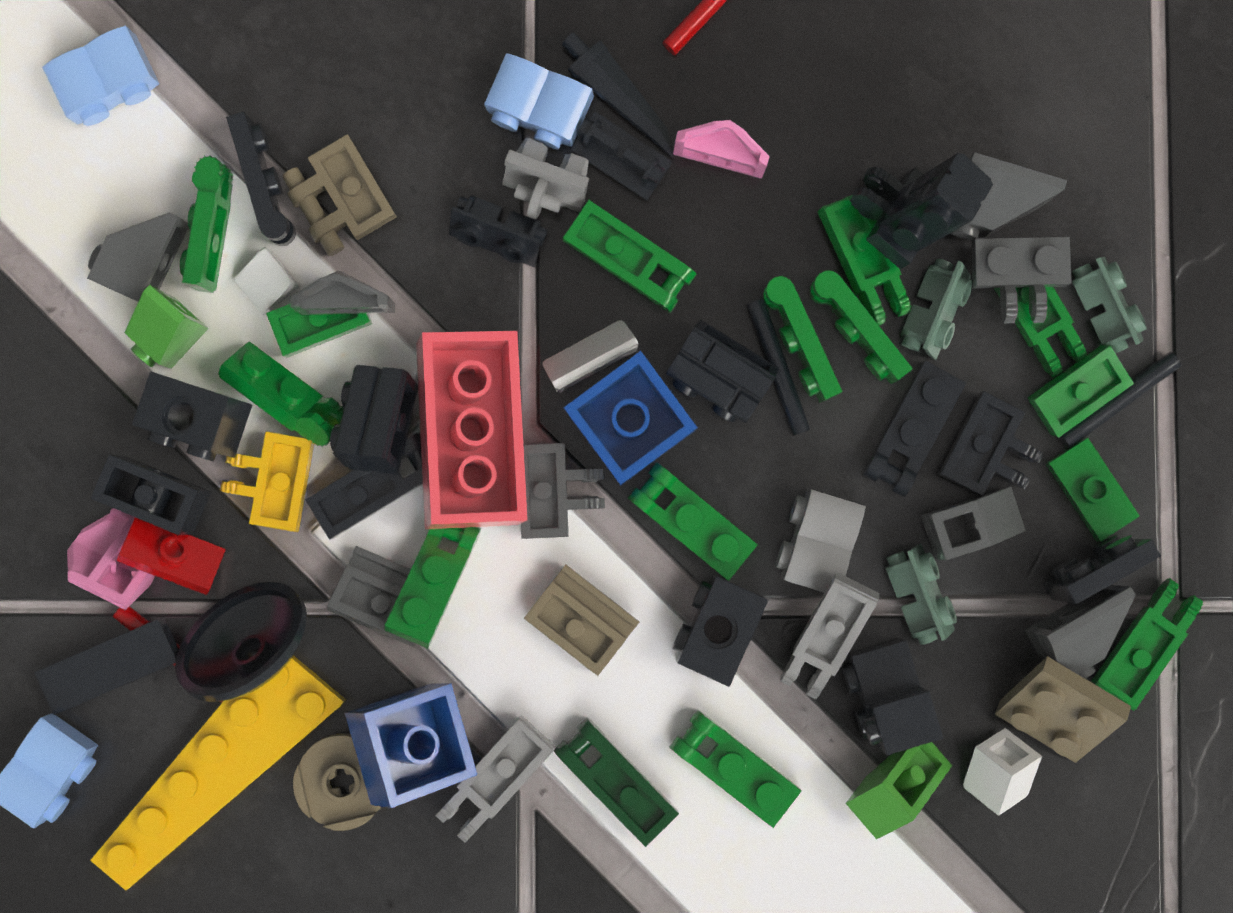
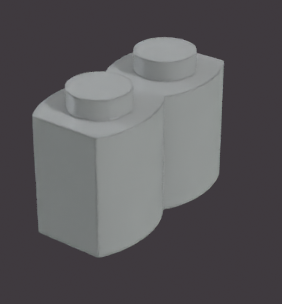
[775,489,866,593]

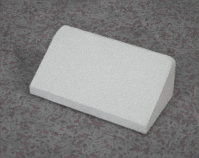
[543,320,638,392]

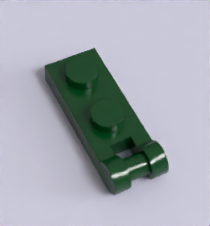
[554,717,679,847]

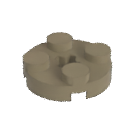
[293,733,381,831]

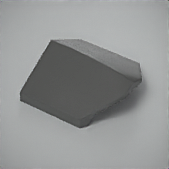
[290,271,395,315]

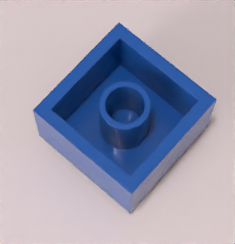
[564,351,698,486]
[345,683,477,808]

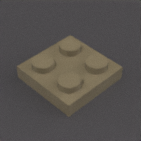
[995,656,1131,763]

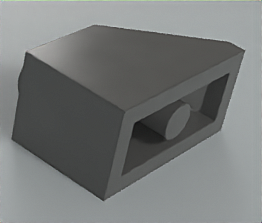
[87,212,188,302]

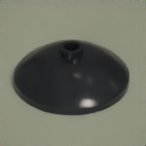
[175,582,307,702]

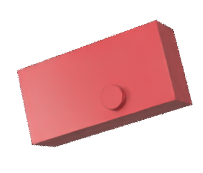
[416,331,527,529]

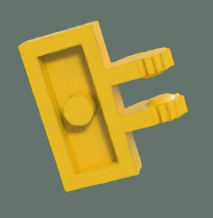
[220,432,315,532]

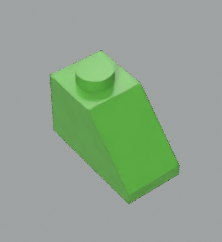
[124,285,209,369]
[845,742,952,840]

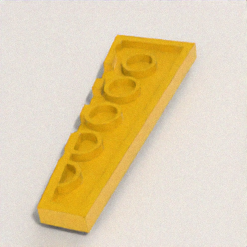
[90,655,346,890]

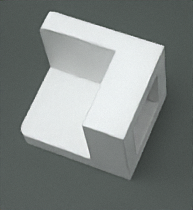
[963,728,1042,816]

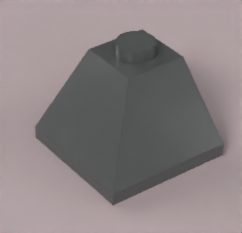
[950,152,1067,241]
[1023,584,1136,679]

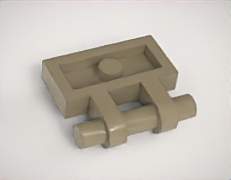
[282,134,397,256]

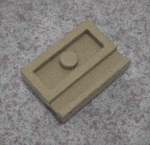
[524,564,640,676]

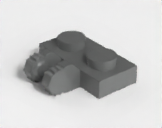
[971,237,1071,324]
[521,443,605,539]

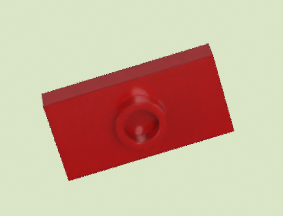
[117,517,226,595]

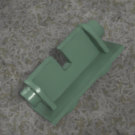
[1072,257,1147,354]
[901,259,972,360]
[885,543,957,645]

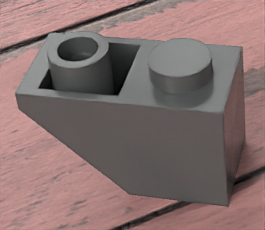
[921,487,1026,561]

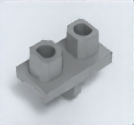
[502,138,589,219]

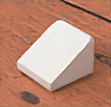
[234,247,300,316]

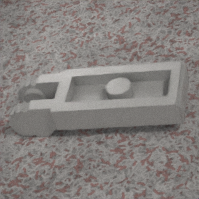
[780,572,880,699]
[435,715,556,843]

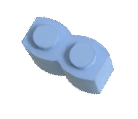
[42,26,160,126]
[484,53,594,150]
[0,713,98,828]

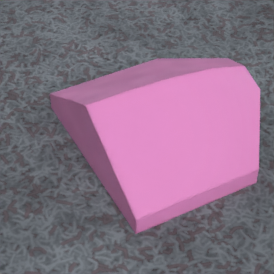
[673,120,770,179]
[67,508,155,610]

